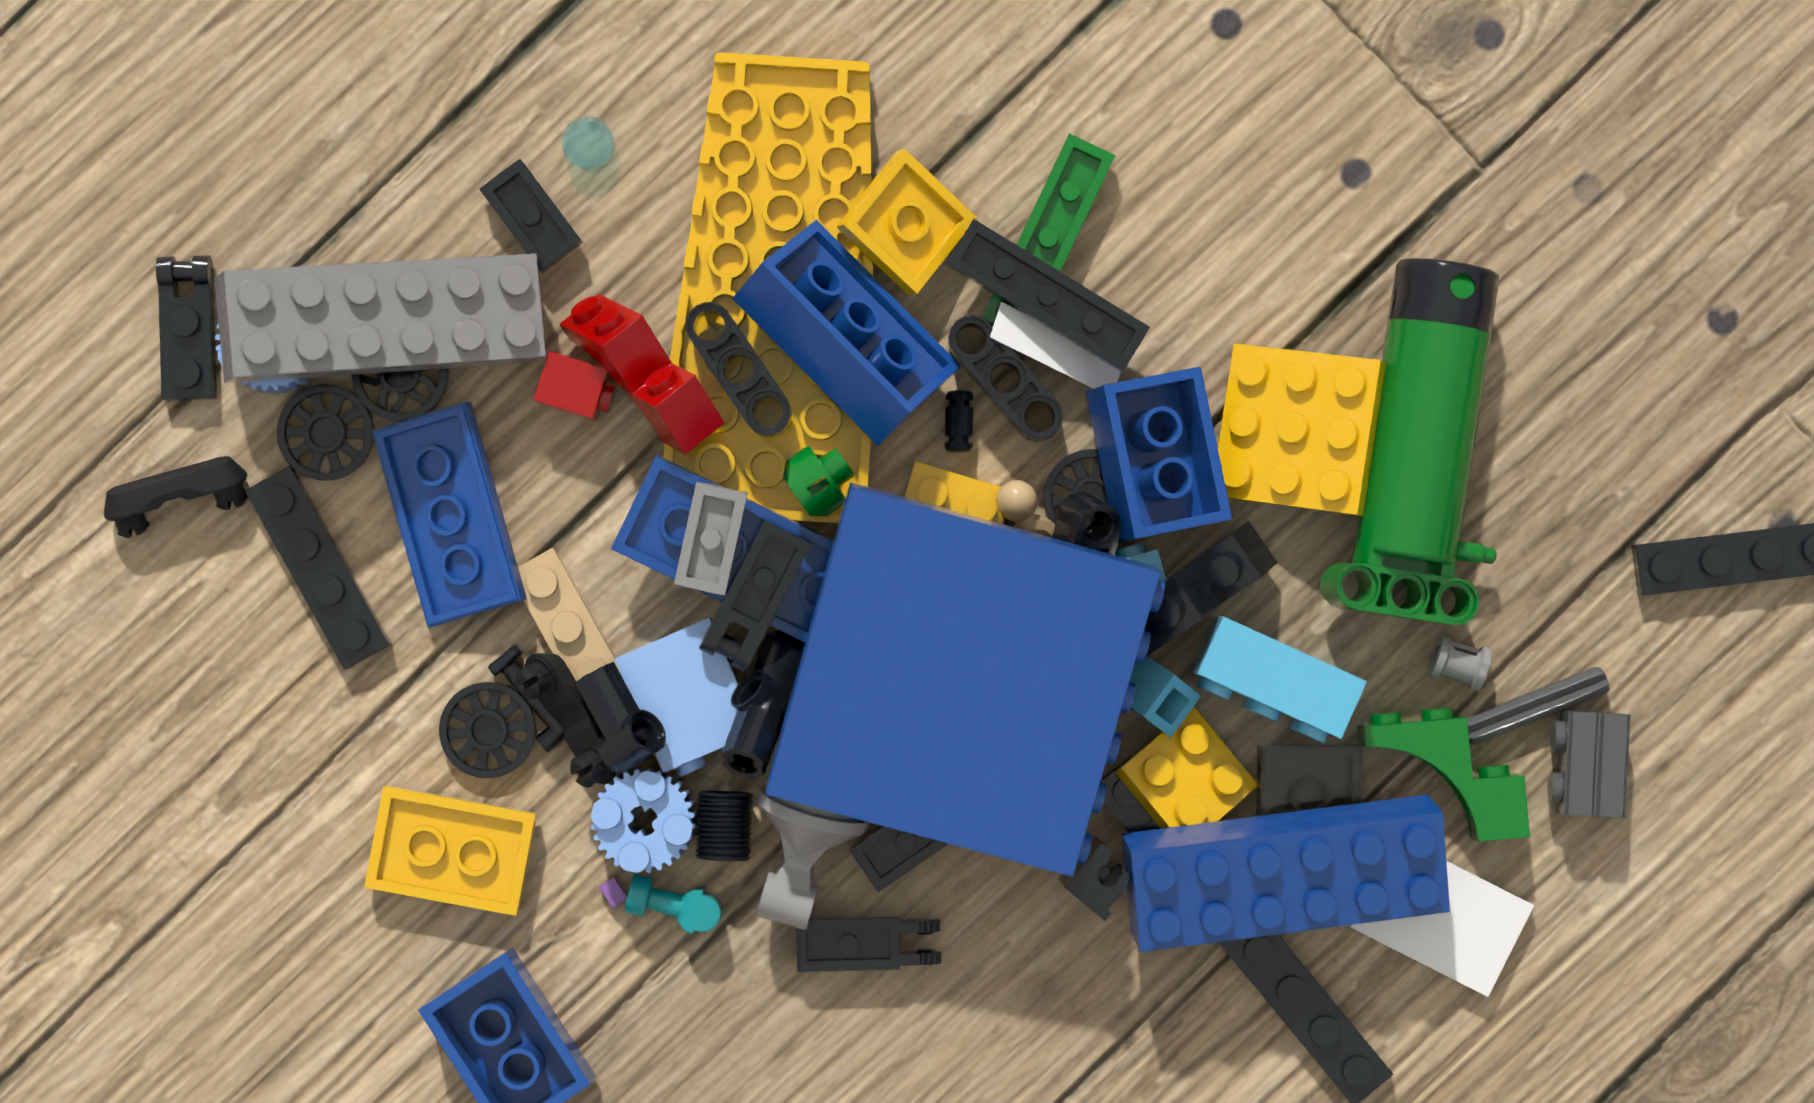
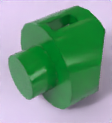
[783,445,855,517]

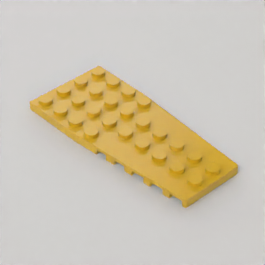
[663,52,874,524]

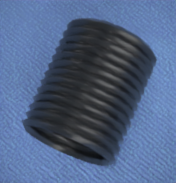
[695,791,754,861]

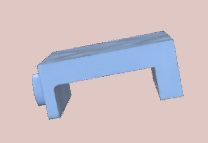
[614,618,739,777]

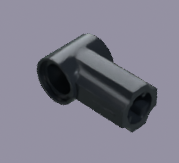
[575,662,666,774]

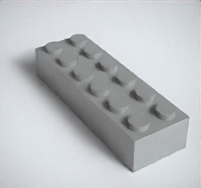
[215,253,546,383]

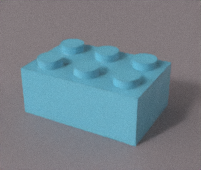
[1189,616,1367,743]

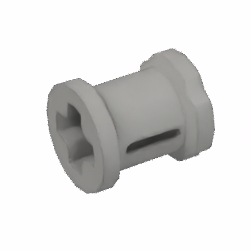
[1428,633,1492,691]

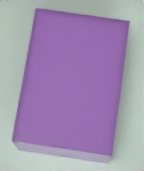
[599,876,628,908]

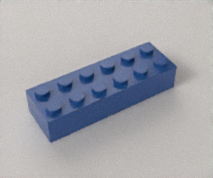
[1122,795,1450,952]

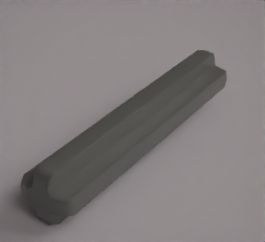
[1466,667,1610,745]

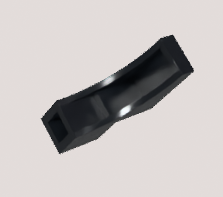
[1134,520,1278,664]

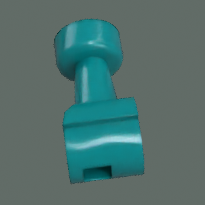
[624,873,723,934]

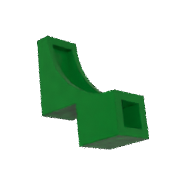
[1357,707,1530,842]

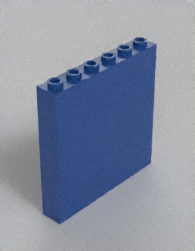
[766,482,1165,877]

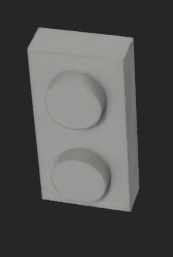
[674,481,748,596]

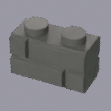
[1547,710,1631,818]

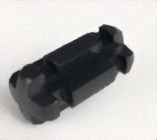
[945,390,973,453]

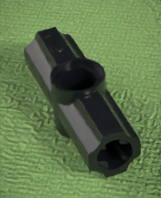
[721,630,805,779]

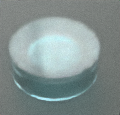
[562,116,615,170]

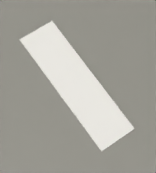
[990,302,1120,389]

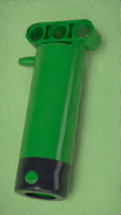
[1320,258,1499,625]

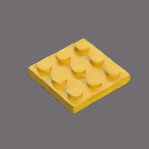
[1218,343,1386,517]

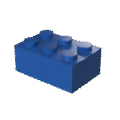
[1086,366,1232,543]
[418,947,596,1103]

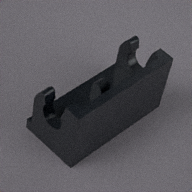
[1059,836,1129,921]

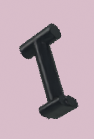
[488,644,565,752]

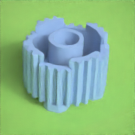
[591,767,698,873]

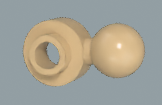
[996,480,1055,538]

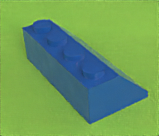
[732,220,961,446]

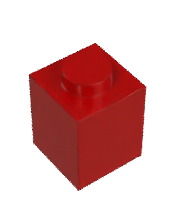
[533,351,617,421]

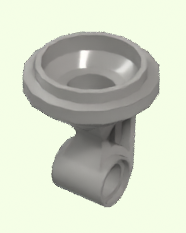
[756,785,869,930]

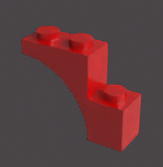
[559,293,725,455]

